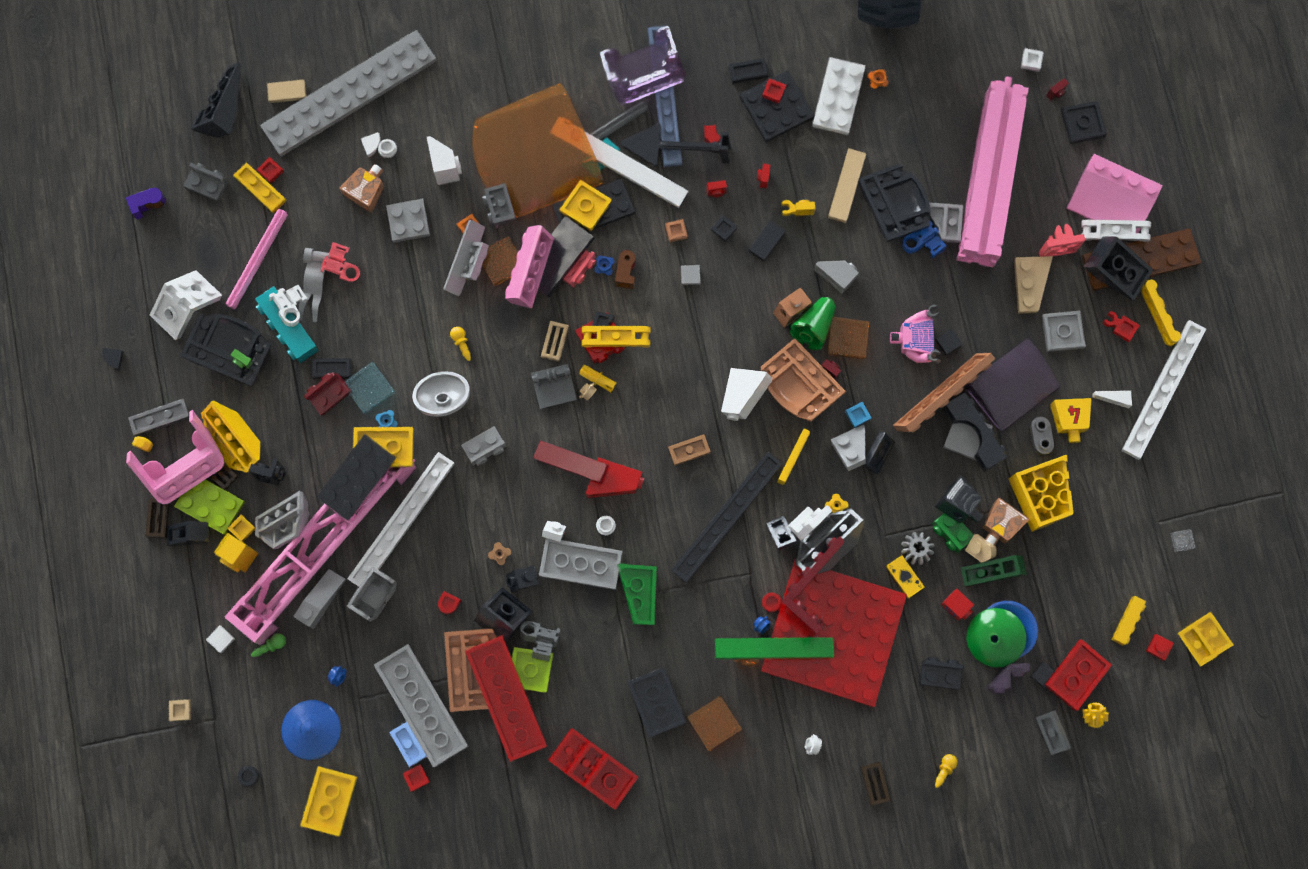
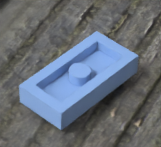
[390,722,427,767]

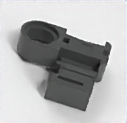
[520,621,560,662]

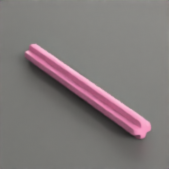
[226,209,287,309]

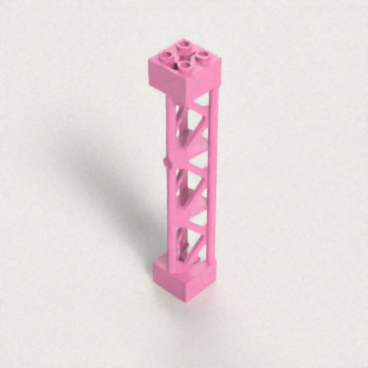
[225,459,417,646]

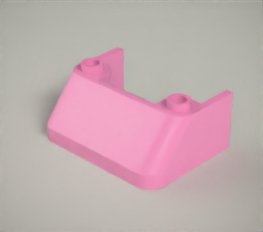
[127,410,224,504]

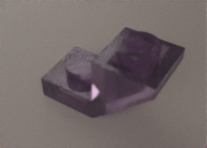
[988,664,1030,693]

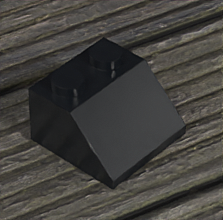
[474,587,532,643]

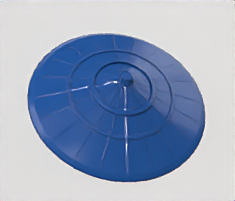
[987,601,1038,658]
[281,700,341,760]

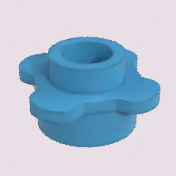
[376,410,397,427]

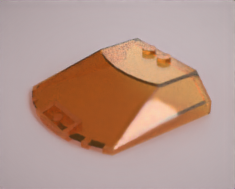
[472,83,603,217]

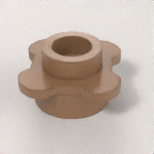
[488,542,511,565]

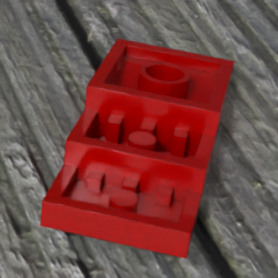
[548,728,638,810]

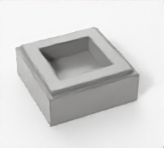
[681,265,700,286]

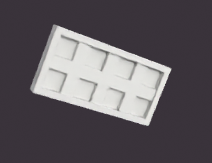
[812,57,865,135]

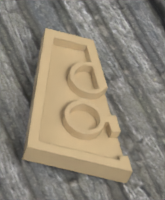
[1014,256,1053,314]

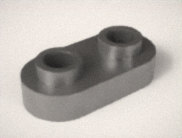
[1030,417,1054,455]

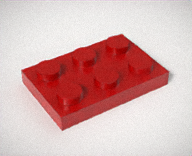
[1045,639,1112,711]

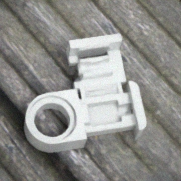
[269,285,307,327]

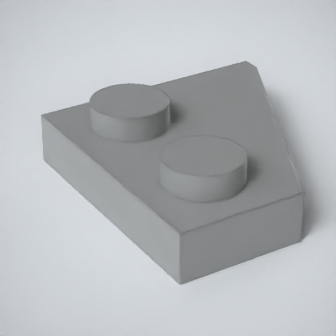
[929,203,963,243]
[831,424,866,471]

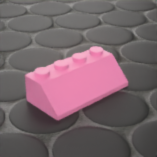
[505,225,554,308]

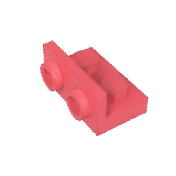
[563,250,596,288]

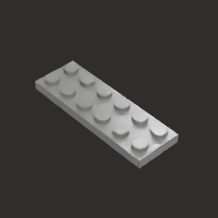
[374,644,468,767]

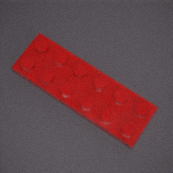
[465,635,547,762]

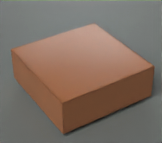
[665,219,688,243]

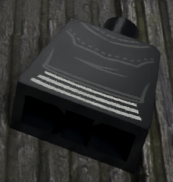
[935,476,984,523]

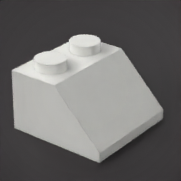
[427,136,462,185]

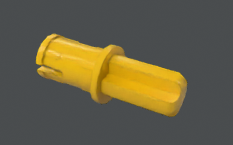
[579,365,617,393]

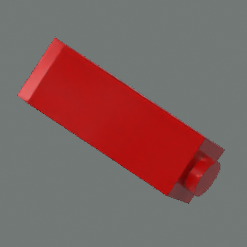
[586,457,645,498]

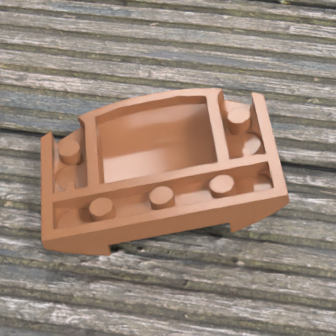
[761,339,846,421]
[444,629,497,712]

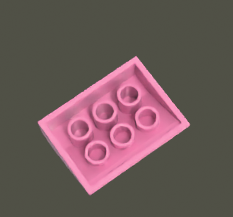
[1066,154,1163,233]

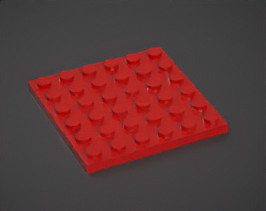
[761,559,907,707]

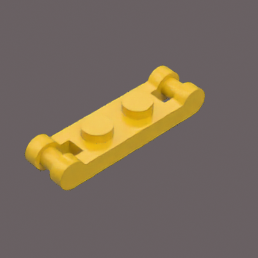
[1141,280,1181,346]
[582,326,651,348]

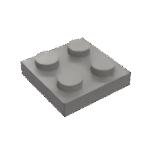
[386,199,430,243]

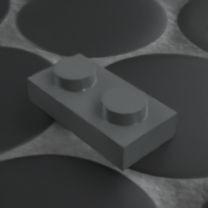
[1036,710,1071,755]

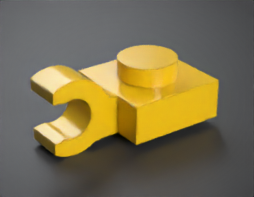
[782,200,815,216]

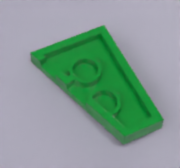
[617,564,657,626]

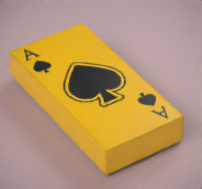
[886,555,924,598]

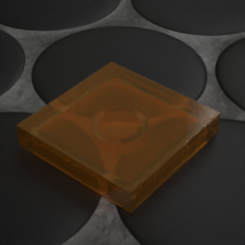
[482,236,518,287]
[827,317,870,359]

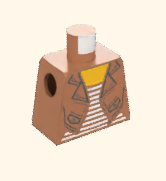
[339,164,384,213]
[773,288,812,328]
[982,498,1029,545]

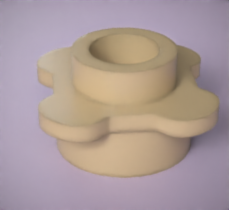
[579,383,597,400]

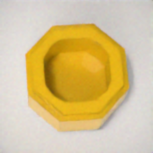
[132,436,153,452]

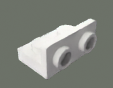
[788,505,832,540]

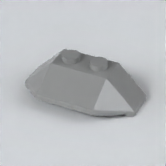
[255,491,309,549]

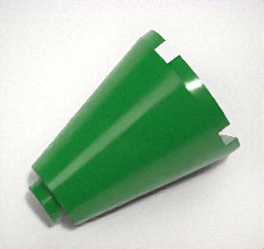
[790,297,836,350]

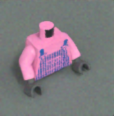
[890,305,942,364]

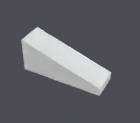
[1092,391,1132,408]

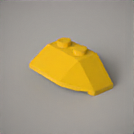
[201,401,260,473]

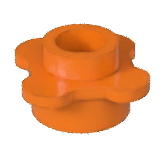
[868,69,888,89]

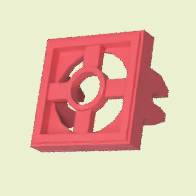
[1039,224,1085,257]

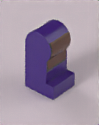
[126,188,166,219]

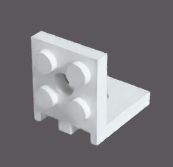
[150,271,222,340]

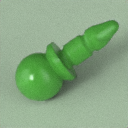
[251,633,286,657]

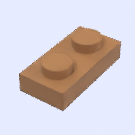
[668,434,711,466]

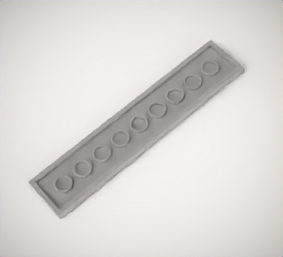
[260,30,437,157]

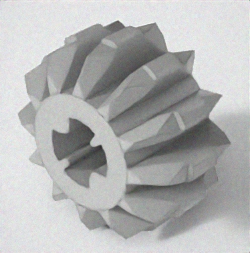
[901,532,934,565]

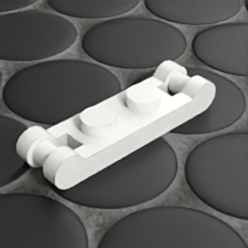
[1081,220,1151,242]

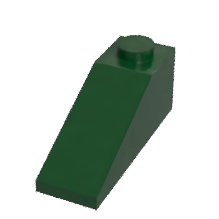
[961,555,1027,587]

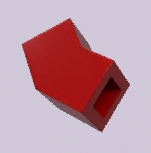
[704,125,720,143]

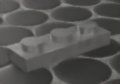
[128,399,189,437]

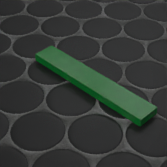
[715,637,834,659]

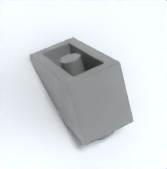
[814,260,859,294]

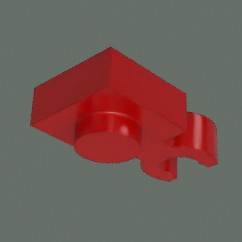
[1103,311,1140,342]

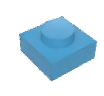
[845,402,871,428]

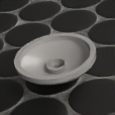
[412,372,470,417]

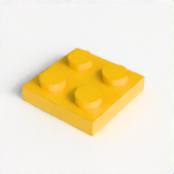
[560,180,612,231]

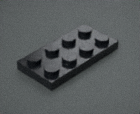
[552,179,635,232]
[317,434,397,521]

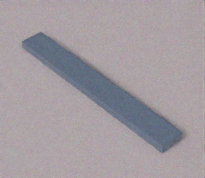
[648,26,682,167]

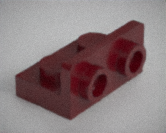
[304,372,352,416]

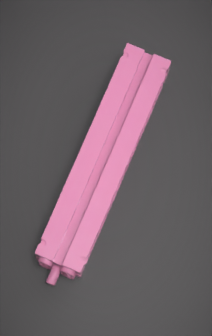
[957,77,1028,267]

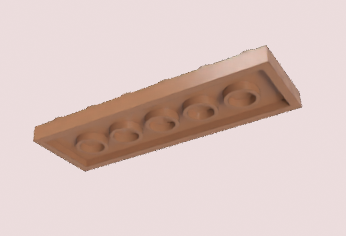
[893,353,995,432]

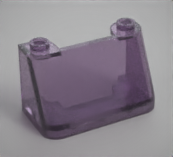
[600,26,686,104]

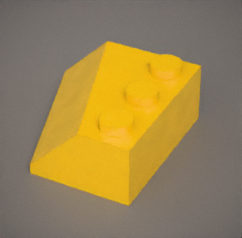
[1009,455,1073,532]

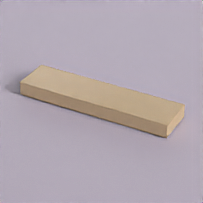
[828,148,866,223]

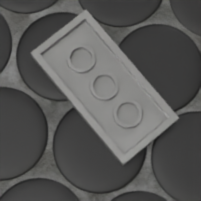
[539,538,622,590]

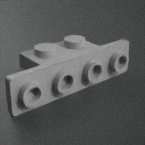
[443,220,489,296]

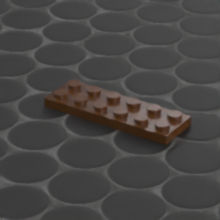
[1082,228,1201,291]

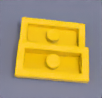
[1178,612,1234,667]

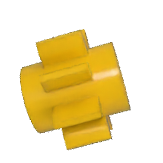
[1083,703,1108,728]

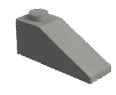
[293,569,346,629]

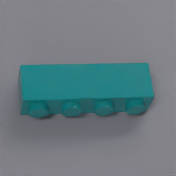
[255,286,319,363]

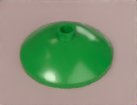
[967,608,1027,667]

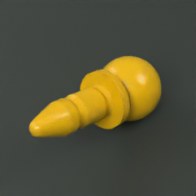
[450,327,471,361]
[935,754,958,788]

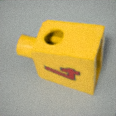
[1050,398,1091,443]

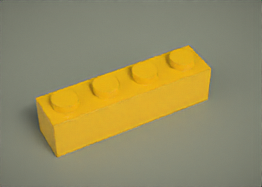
[1111,596,1146,646]

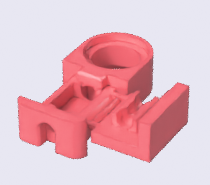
[320,242,360,282]

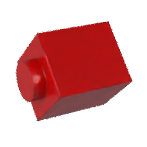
[940,589,974,621]

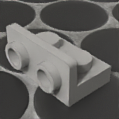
[461,426,506,466]

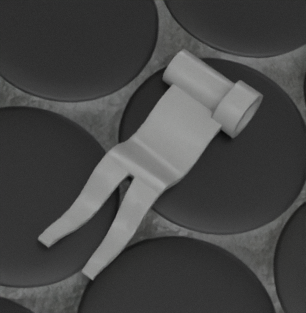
[299,248,330,322]

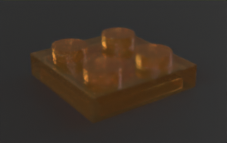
[687,696,742,751]

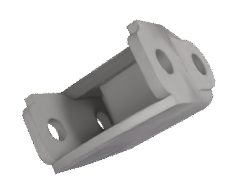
[347,567,397,622]

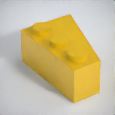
[214,533,259,573]

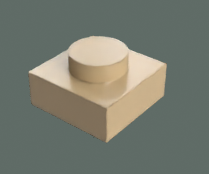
[169,699,191,721]

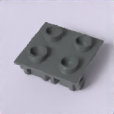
[531,364,577,409]

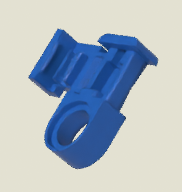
[902,221,947,259]

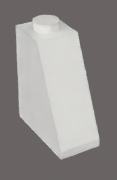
[721,368,772,421]

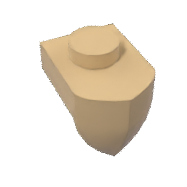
[965,534,997,562]

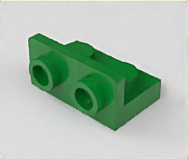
[932,513,974,553]

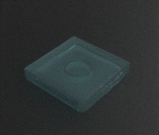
[345,362,396,415]

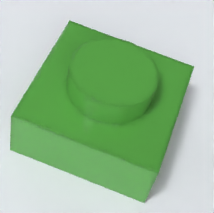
[231,349,252,369]

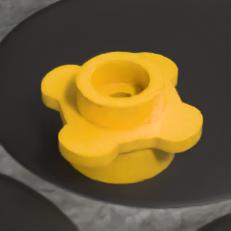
[825,494,848,513]

